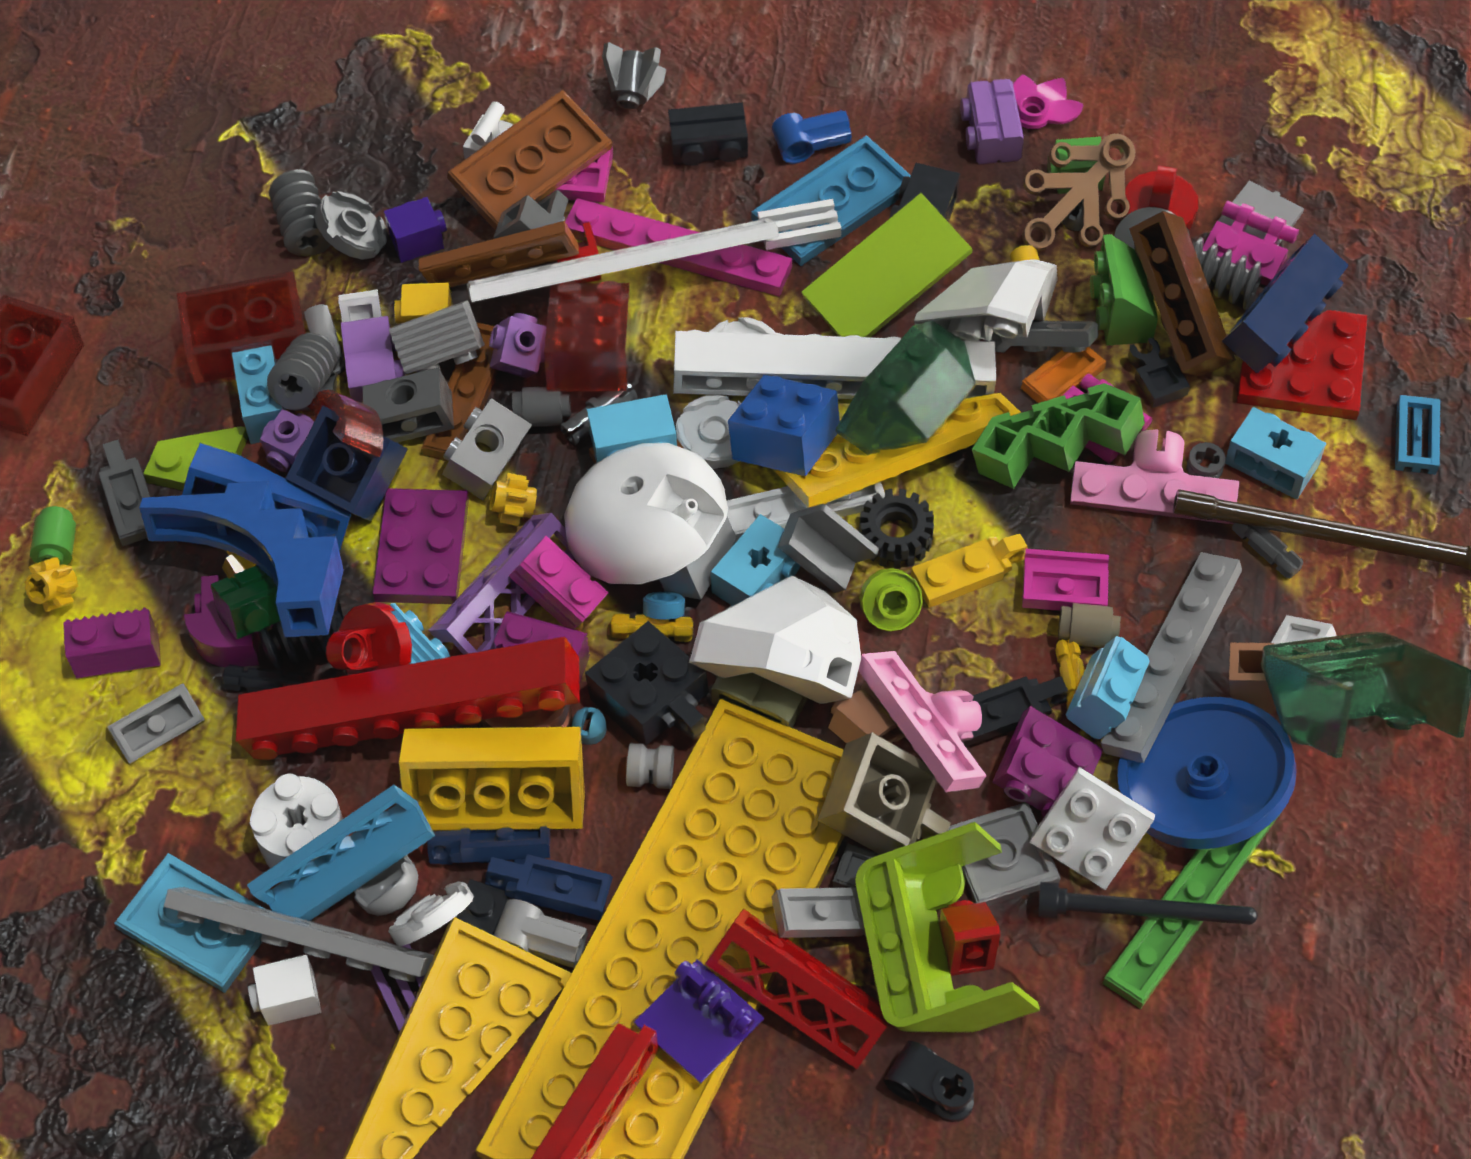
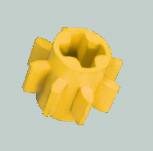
[489,473,537,526]
[24,557,78,612]

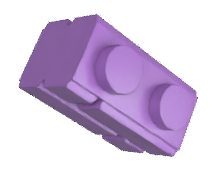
[960,79,1024,164]

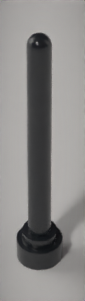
[1039,882,1258,925]

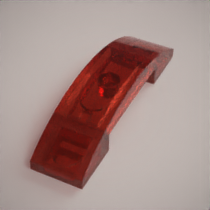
[308,390,383,457]

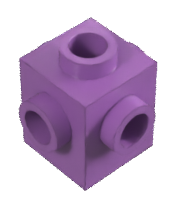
[489,313,550,378]
[260,409,314,473]

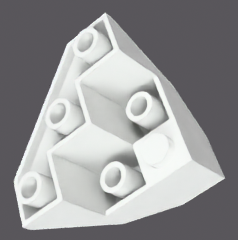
[914,259,1058,342]
[689,576,861,704]

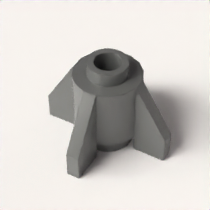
[602,42,666,109]

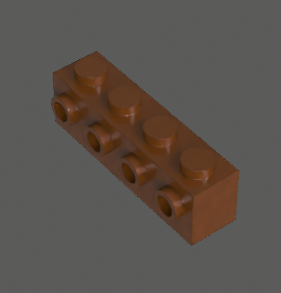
[1129,211,1236,377]

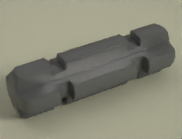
[1232,523,1304,579]

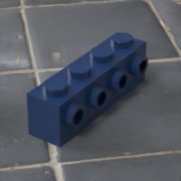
[1222,233,1349,373]

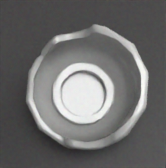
[354,855,419,916]

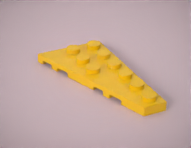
[773,393,1021,508]
[343,917,572,1159]

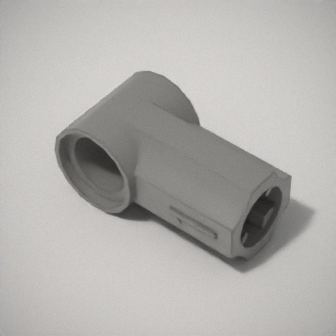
[493,899,588,968]

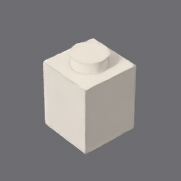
[248,955,321,1026]

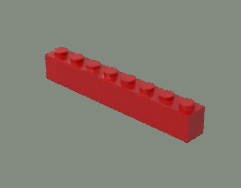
[236,636,580,760]

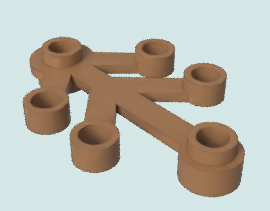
[1022,134,1135,251]

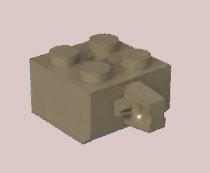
[818,732,950,854]

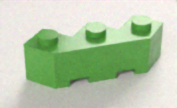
[972,383,1145,489]

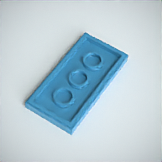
[751,135,911,266]

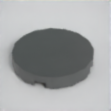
[314,191,388,259]

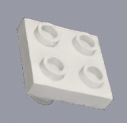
[1030,767,1155,890]

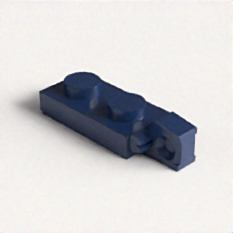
[427,826,550,865]
[485,854,613,921]

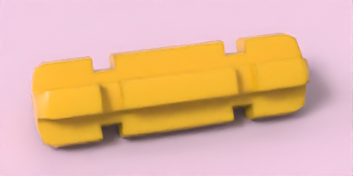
[611,614,693,642]
[1055,639,1085,710]

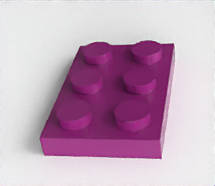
[373,488,469,604]

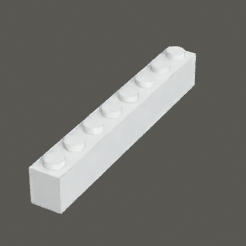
[674,330,996,402]

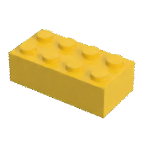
[399,727,585,830]

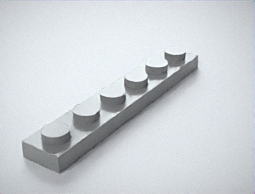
[1101,552,1242,763]
[164,887,434,982]

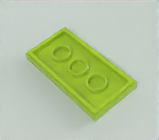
[802,193,972,337]

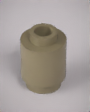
[1058,603,1121,648]

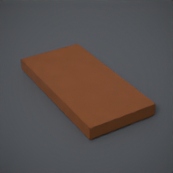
[447,90,613,230]

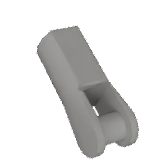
[304,304,345,374]

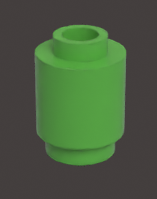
[30,506,76,565]

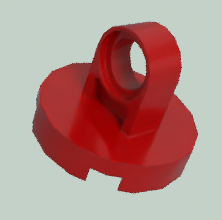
[1121,164,1198,230]
[326,602,412,675]

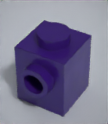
[384,197,447,263]

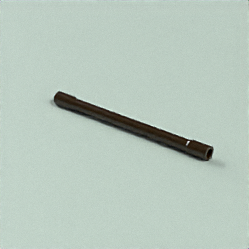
[1173,489,1471,571]

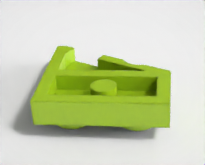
[143,426,248,491]

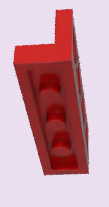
[705,908,889,1069]
[531,1022,659,1159]

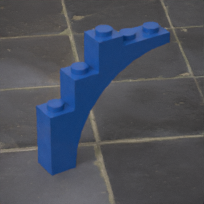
[139,481,344,637]

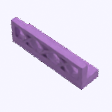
[429,512,574,654]

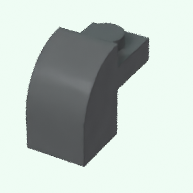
[494,189,568,239]

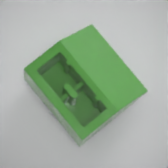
[1090,234,1158,346]

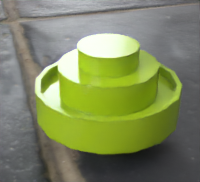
[859,568,923,631]

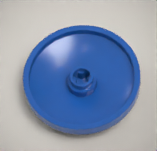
[1118,697,1296,849]

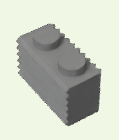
[389,300,485,374]

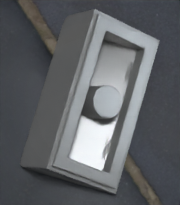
[106,683,205,764]

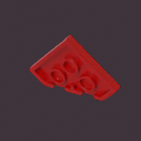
[1237,310,1367,420]

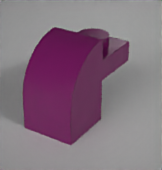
[184,575,259,668]

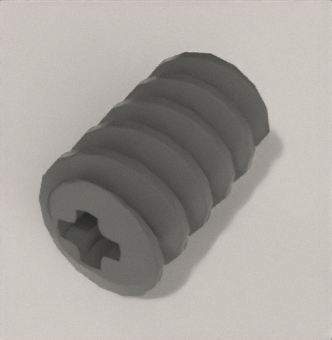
[269,169,331,257]
[1193,237,1262,310]
[267,333,338,410]

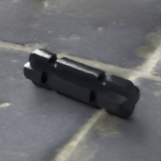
[223,665,307,692]

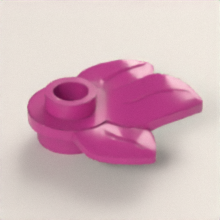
[1013,75,1083,129]

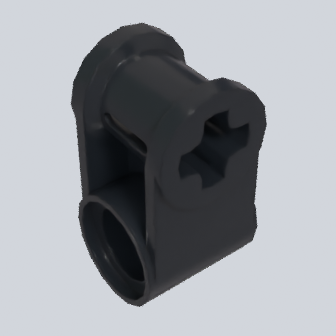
[883,1040,974,1122]

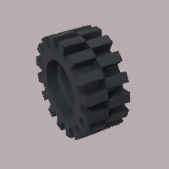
[859,489,934,569]

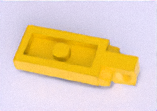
[911,534,1027,608]

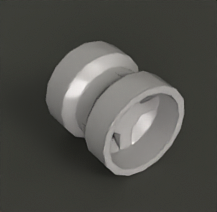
[626,743,674,789]

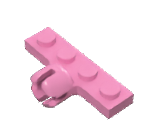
[1070,429,1239,524]
[858,651,987,792]

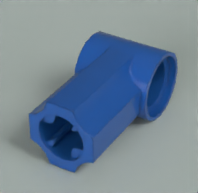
[771,110,852,164]

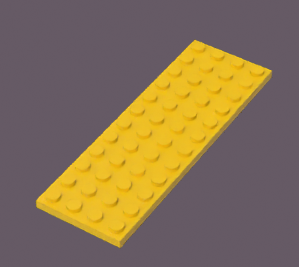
[476,699,845,1159]

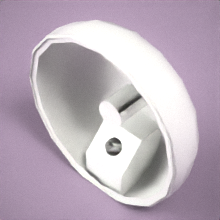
[564,443,728,584]

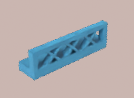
[247,785,435,921]

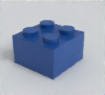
[728,375,840,477]

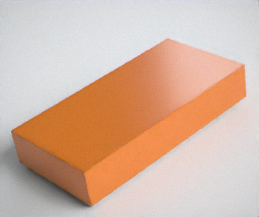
[1021,347,1106,403]

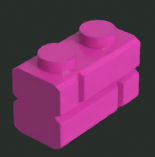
[509,536,609,630]

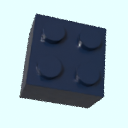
[285,406,408,521]

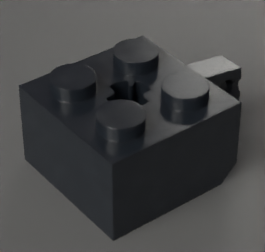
[585,621,709,745]

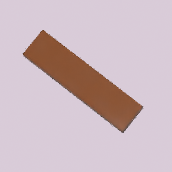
[419,221,579,287]
[422,322,499,461]

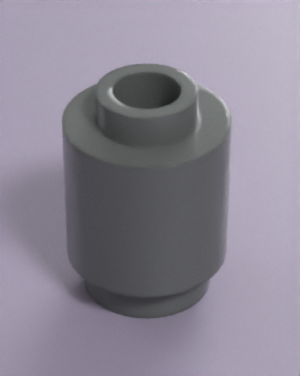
[512,386,571,427]

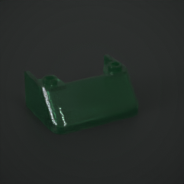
[1261,632,1471,758]

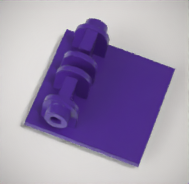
[634,959,764,1084]

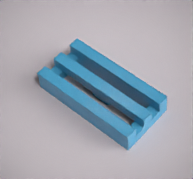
[1395,395,1440,475]

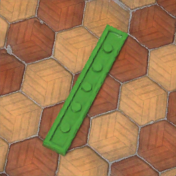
[1103,812,1282,1009]

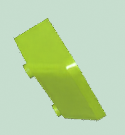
[855,821,1040,1032]

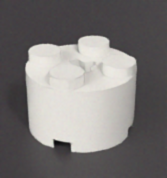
[250,774,343,868]

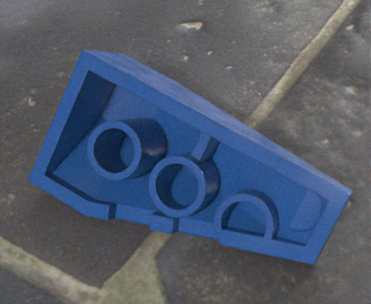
[182,443,351,550]

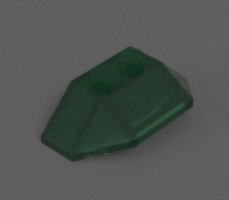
[835,320,976,455]

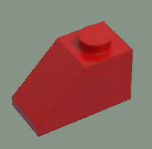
[939,900,1001,976]

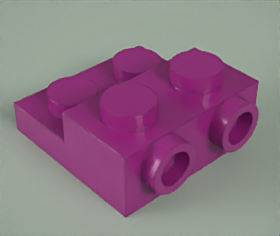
[992,706,1103,817]

